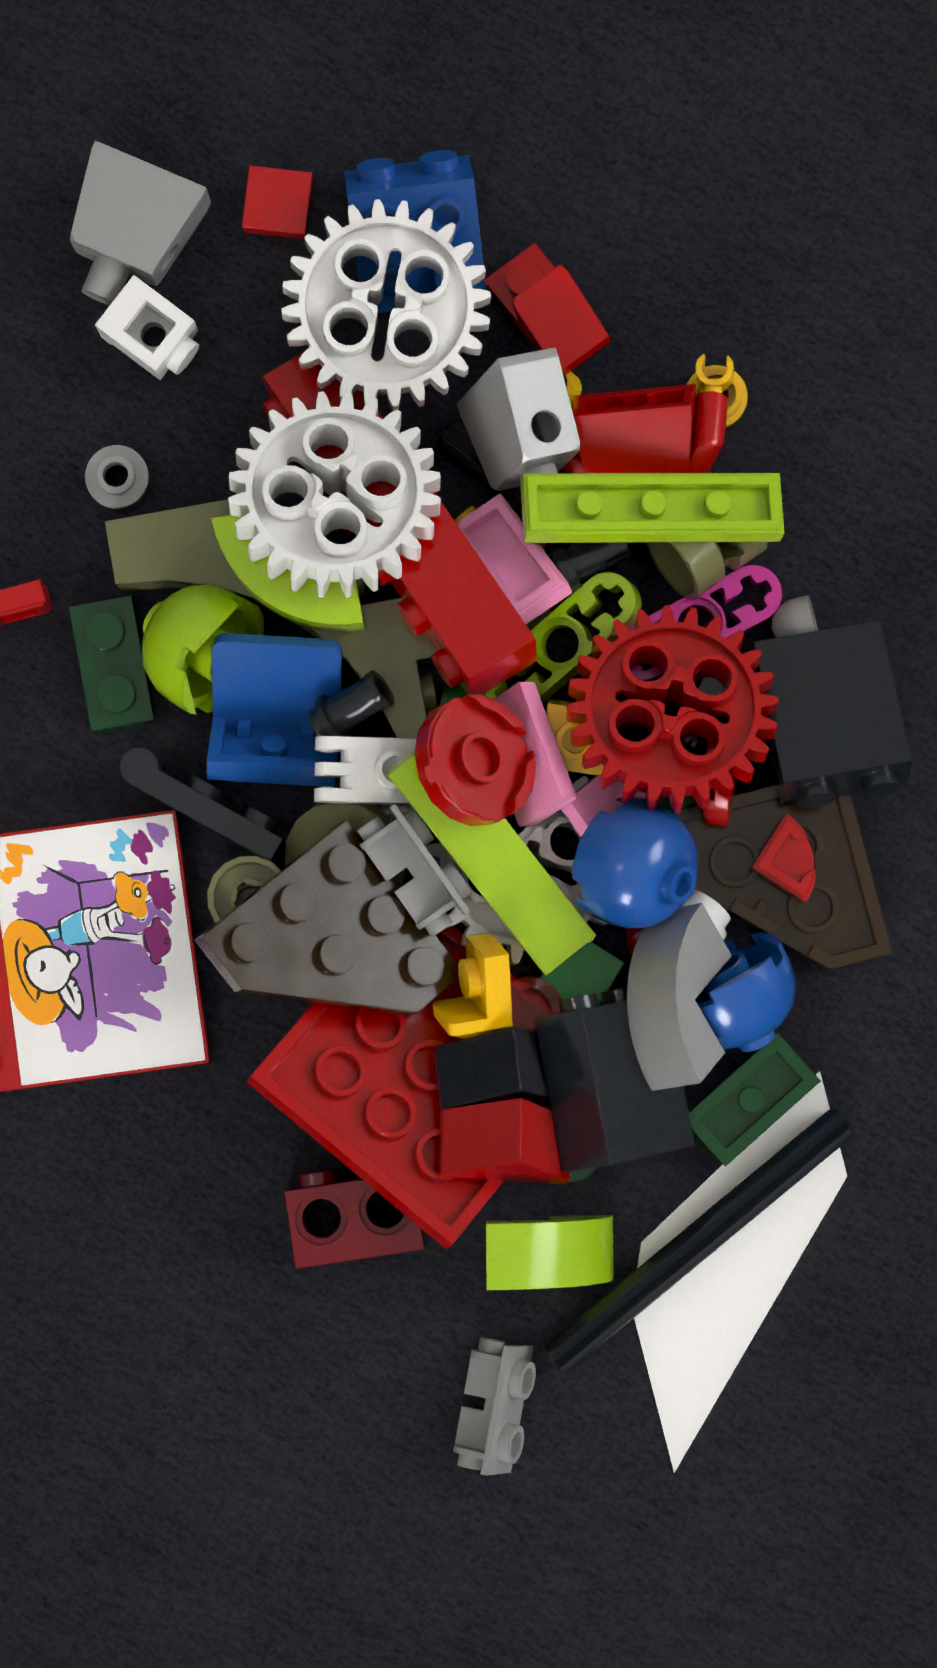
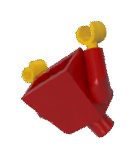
[562,354,735,474]

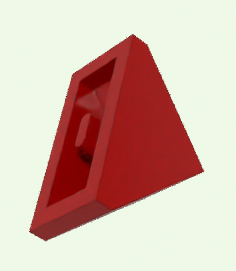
[439,1098,569,1184]

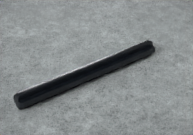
[544,1109,854,1374]

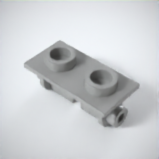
[357,804,472,937]
[453,1337,536,1476]

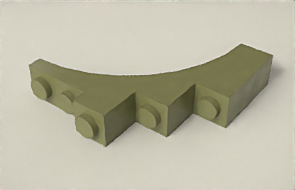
[105,499,438,739]

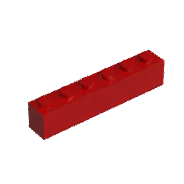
[262,351,537,695]

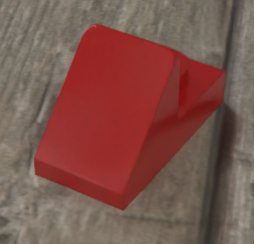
[484,243,611,376]

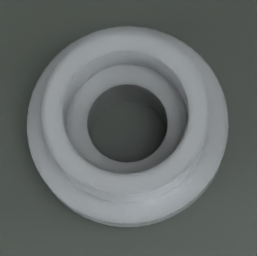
[85,445,149,509]

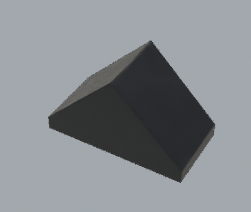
[433,1026,550,1112]

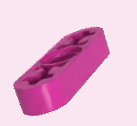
[629,565,782,681]

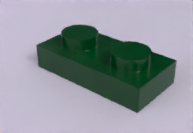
[69,595,156,733]
[688,1033,821,1167]

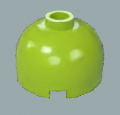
[142,584,264,715]

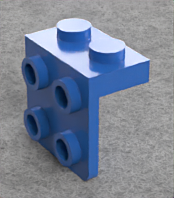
[344,150,486,313]
[207,633,342,787]

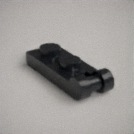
[120,747,286,863]

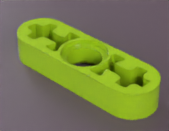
[484,572,642,704]

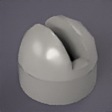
[772,595,818,638]

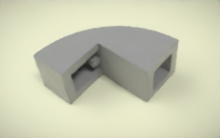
[627,903,732,1091]

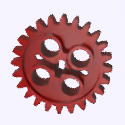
[566,605,779,814]

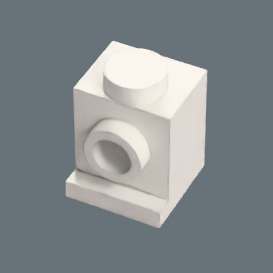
[95,275,199,380]

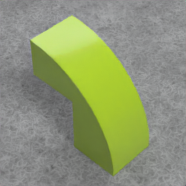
[211,515,365,632]
[486,1215,614,1290]

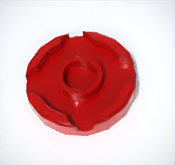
[414,694,536,826]

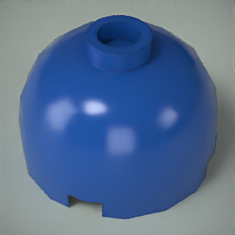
[572,796,698,929]
[695,932,796,1052]

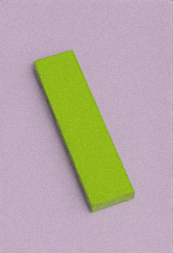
[521,473,784,543]
[385,749,596,976]

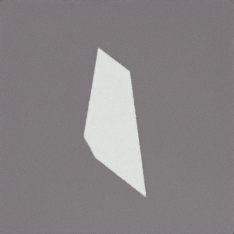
[634,1071,847,1473]

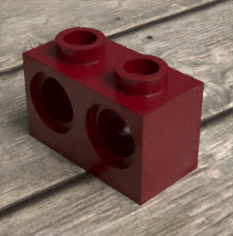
[284,1169,425,1269]

